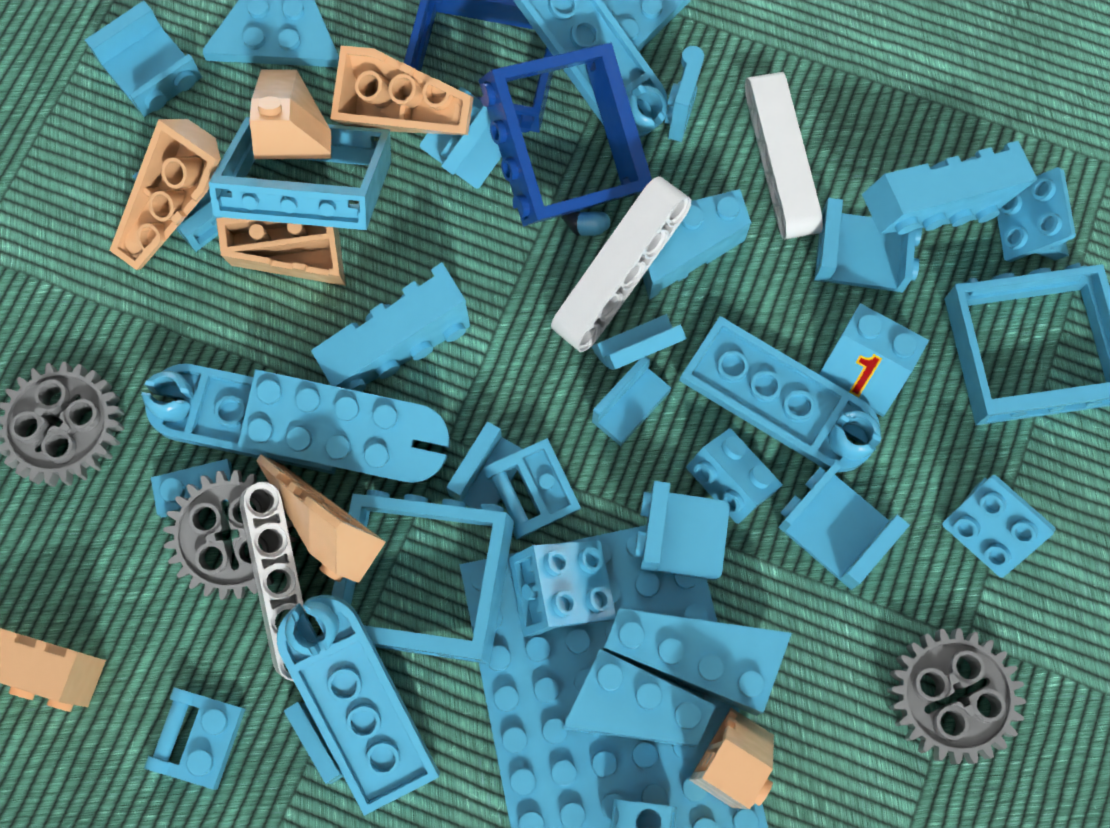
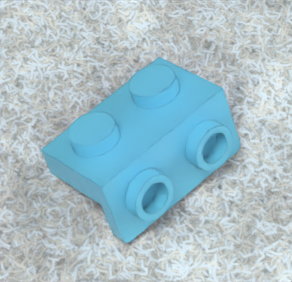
[686,428,783,524]

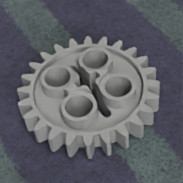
[0,362,124,487]
[163,470,297,600]
[887,628,1026,765]

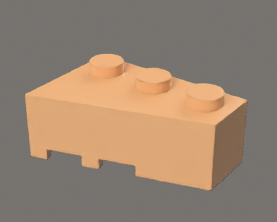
[216,217,346,286]
[0,628,106,712]
[689,708,774,809]

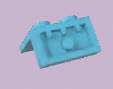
[509,540,616,637]

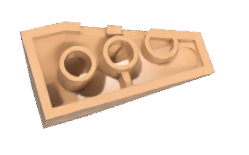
[330,45,474,135]
[249,69,332,159]
[109,119,221,270]
[256,454,386,583]

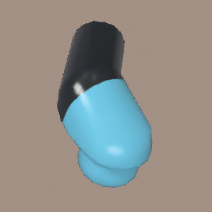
[561,199,610,236]

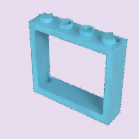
[209,117,391,230]
[944,263,1110,425]
[331,490,514,664]

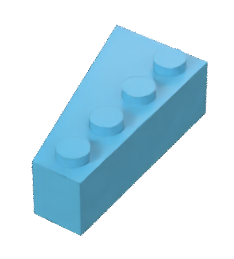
[862,141,1038,235]
[311,262,470,392]
[603,608,792,716]

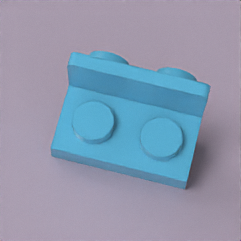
[420,87,502,189]
[997,167,1076,262]
[942,475,1056,578]

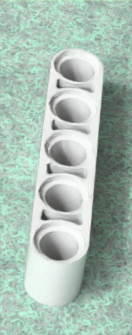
[745,72,823,240]
[551,176,692,352]
[239,482,305,682]

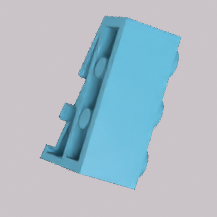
[643,189,751,300]
[563,649,716,747]

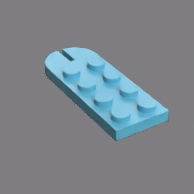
[513,0,668,138]
[679,316,881,472]
[141,364,336,474]
[238,369,450,483]
[277,595,440,816]

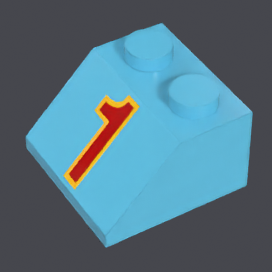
[819,303,929,417]

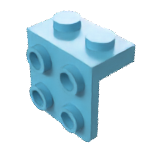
[635,481,730,580]

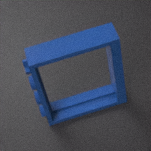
[404,0,554,133]
[478,42,652,227]

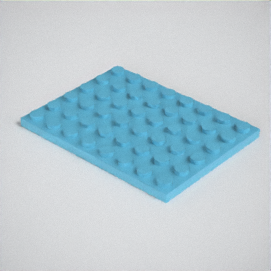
[459,525,768,828]

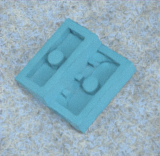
[592,314,687,370]

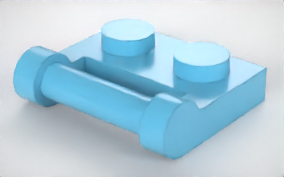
[664,46,704,142]
[483,438,581,540]
[144,687,245,790]

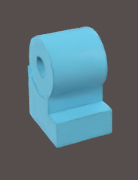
[610,799,677,828]

